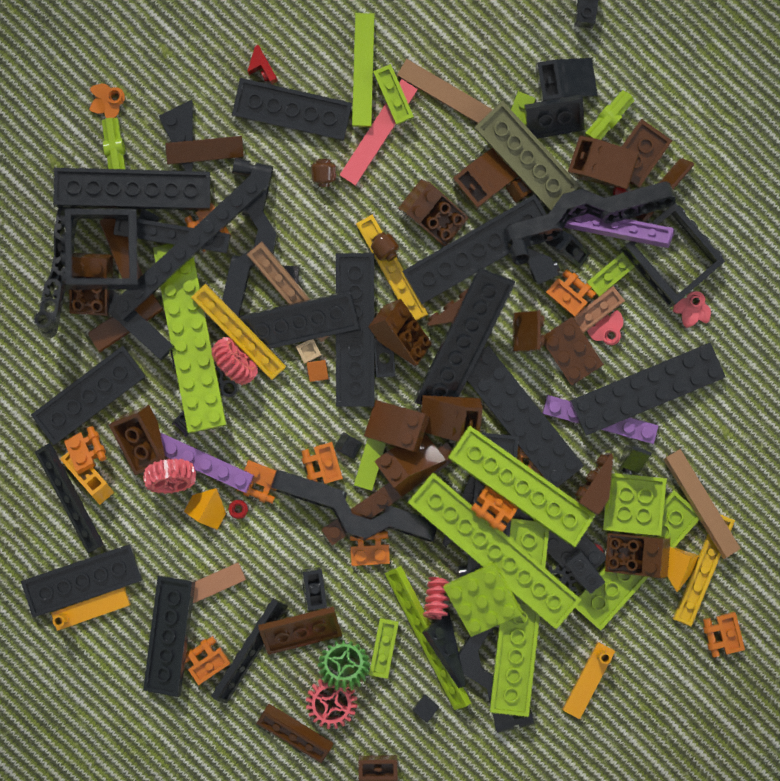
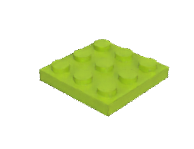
[603,473,667,537]
[443,562,523,637]

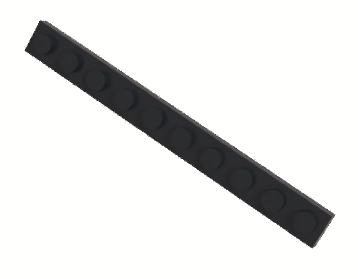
[110,174,266,320]

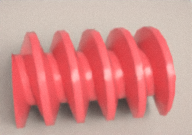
[423,577,450,620]

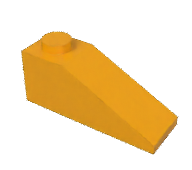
[60,452,114,505]

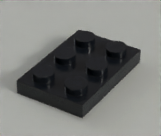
[524,95,585,139]

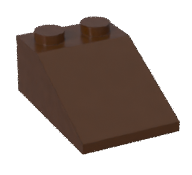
[364,400,430,454]
[109,405,166,475]
[374,435,447,497]

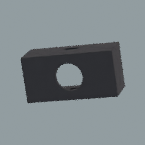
[374,339,395,378]

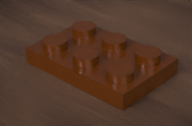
[621,119,672,188]
[544,316,604,386]

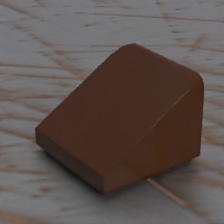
[506,178,533,203]

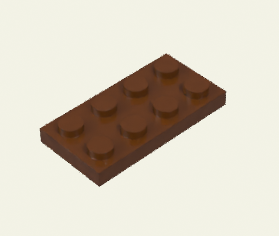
[258,606,342,655]

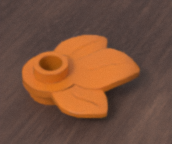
[90,84,125,118]

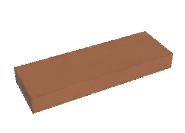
[574,286,625,332]
[193,562,246,603]

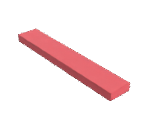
[340,79,418,186]

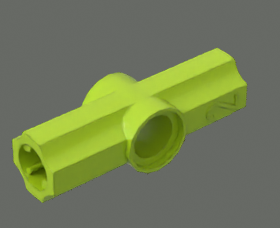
[585,90,635,140]
[101,118,126,169]

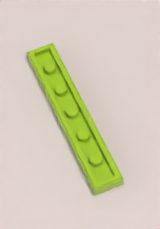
[352,13,374,127]

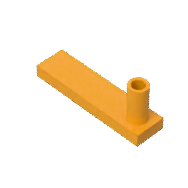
[51,587,131,631]
[562,641,615,719]

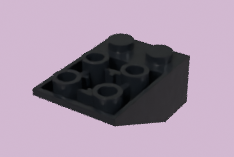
[535,58,598,102]

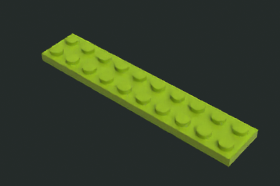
[153,244,227,434]
[408,473,581,630]
[490,518,549,717]

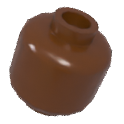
[311,159,336,187]
[371,232,399,262]

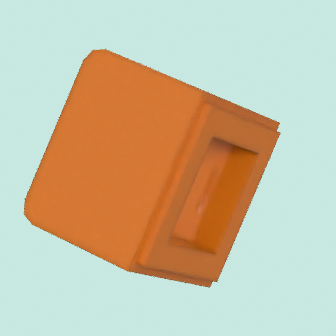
[307,360,329,382]

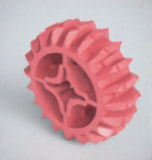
[211,337,258,385]
[143,458,196,494]
[306,679,358,729]

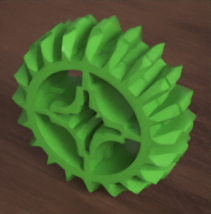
[318,640,370,692]

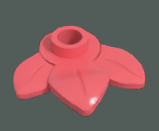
[673,291,711,328]
[587,310,624,345]

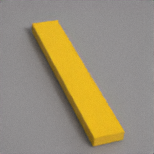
[356,214,428,321]
[191,283,286,380]
[673,514,735,627]

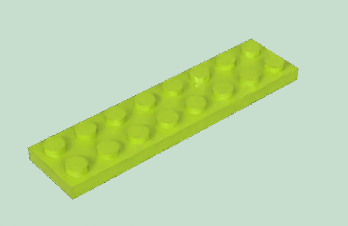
[448,426,596,547]
[575,490,700,630]

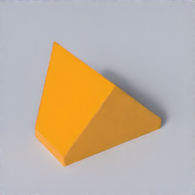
[184,488,226,530]
[668,546,699,592]

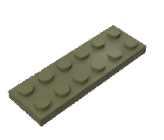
[474,101,580,212]

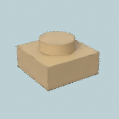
[296,339,321,364]

